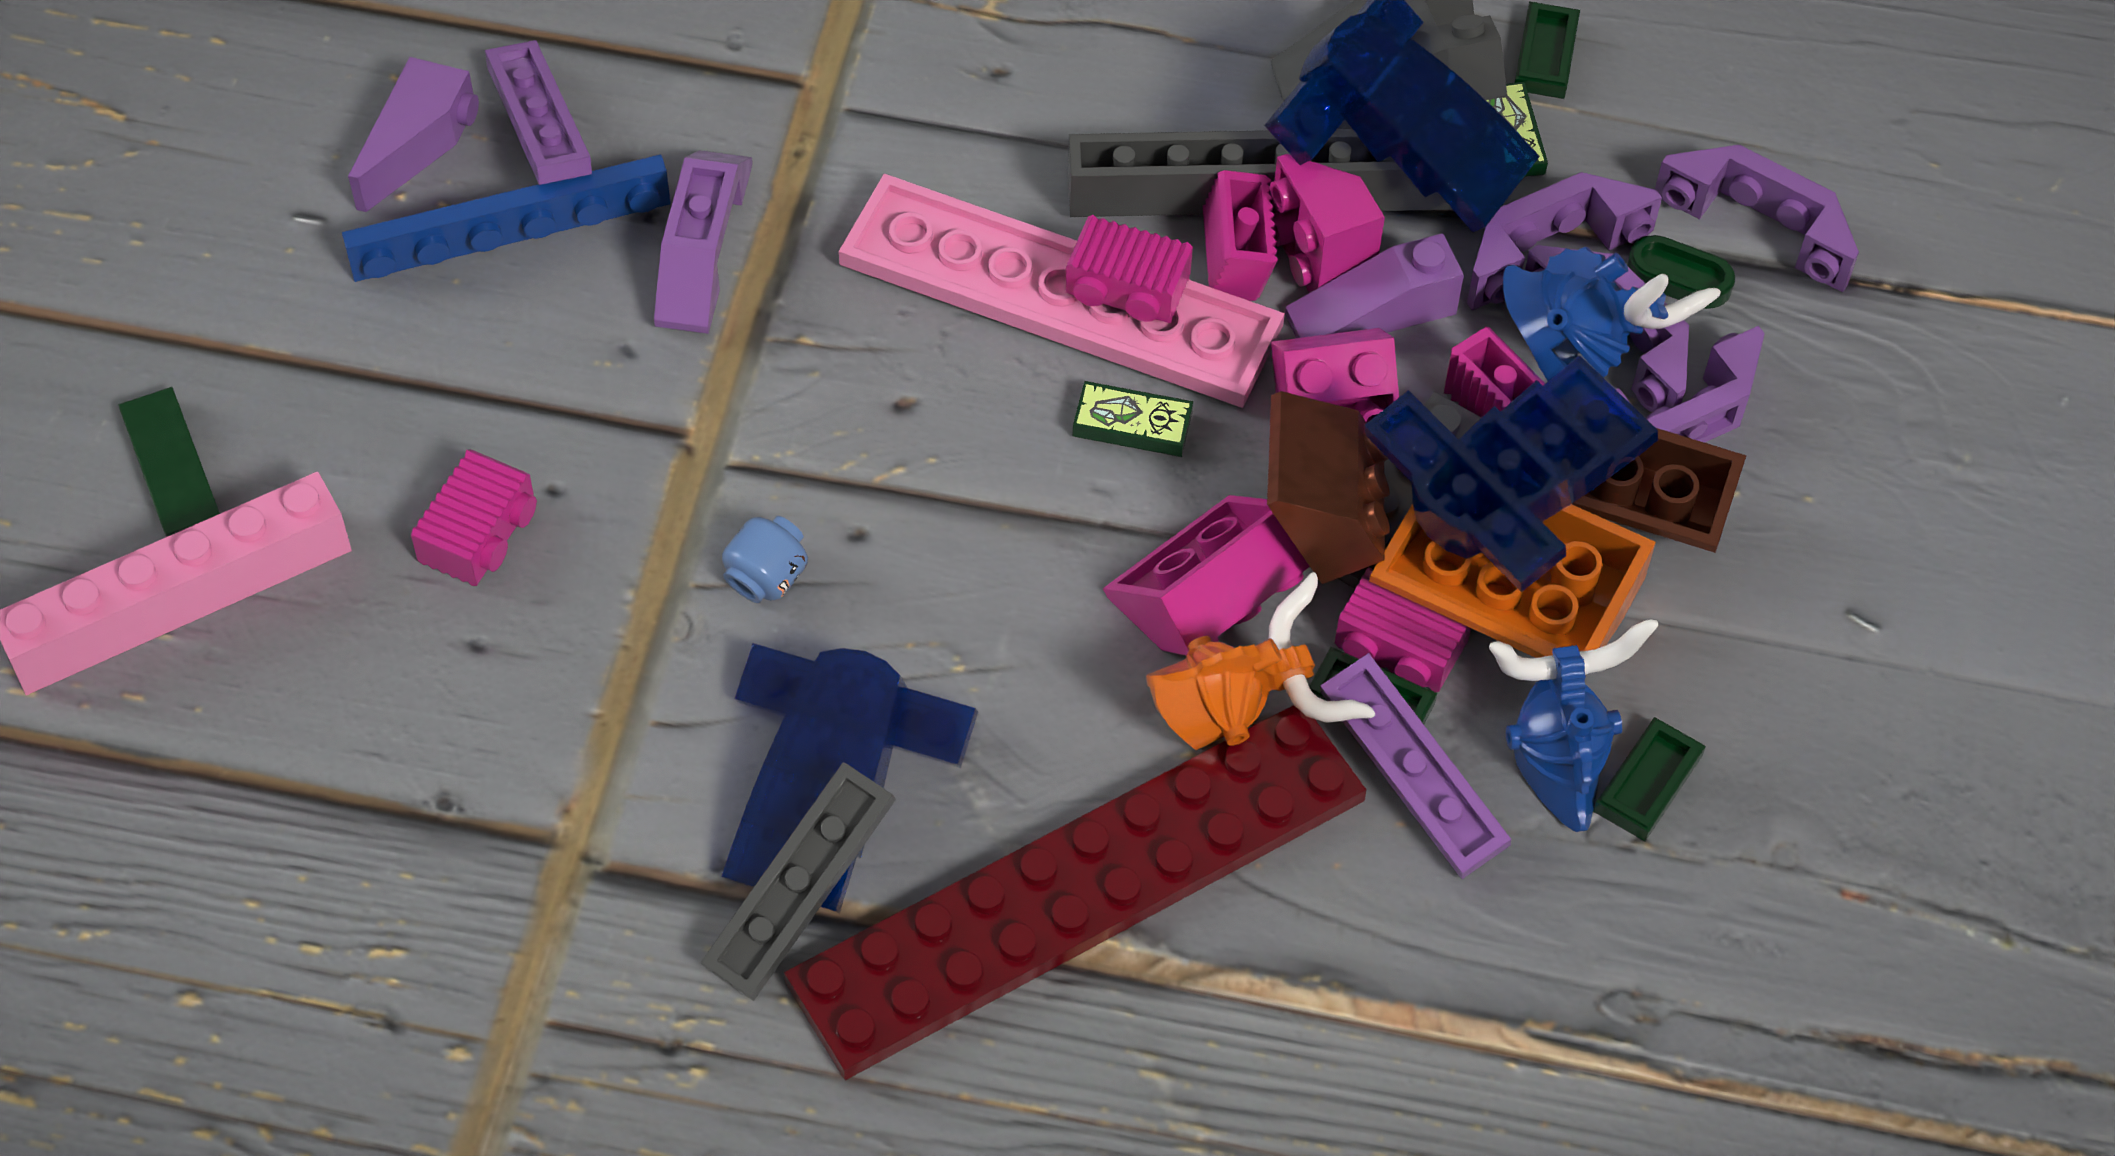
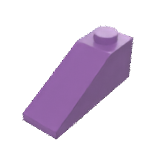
[348,57,479,212]
[1285,233,1464,338]

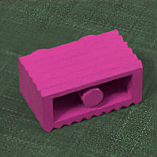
[1203,170,1278,301]
[1065,215,1193,323]
[1444,327,1563,461]
[411,449,537,586]
[1334,567,1471,692]

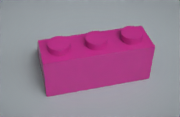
[1103,495,1310,655]

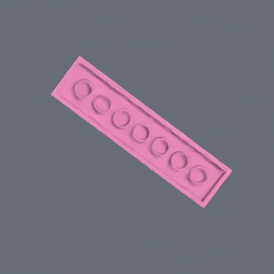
[839,173,1285,408]

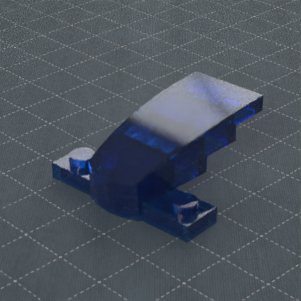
[1264,0,1540,232]
[1364,356,1658,592]
[721,643,978,914]

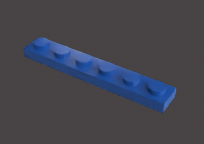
[342,154,671,282]

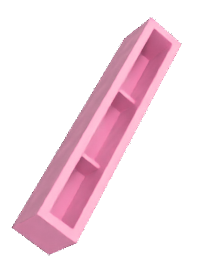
[0,471,352,695]

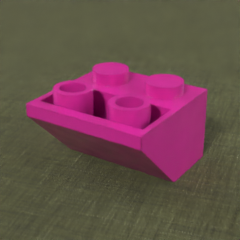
[1270,154,1385,293]
[1271,328,1402,449]

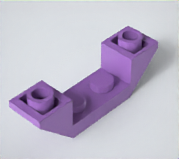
[1654,145,1859,292]
[654,150,753,334]
[1467,172,1662,311]
[1525,245,1689,412]
[1564,326,1765,445]

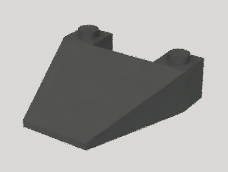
[1271,0,1507,115]

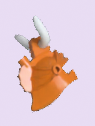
[1146,572,1375,750]

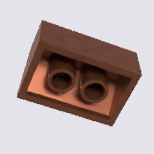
[1267,391,1390,584]
[1550,405,1747,553]

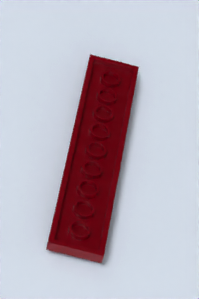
[784,705,1367,1081]

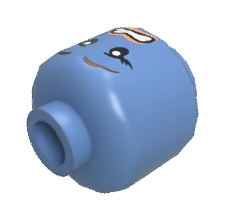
[722,516,808,603]

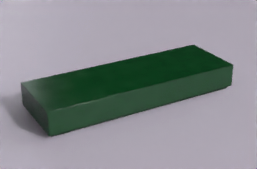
[118,387,220,537]

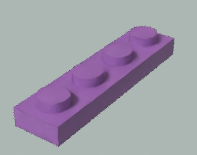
[485,40,592,185]
[1320,653,1511,879]

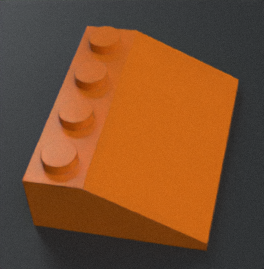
[1369,448,1656,676]

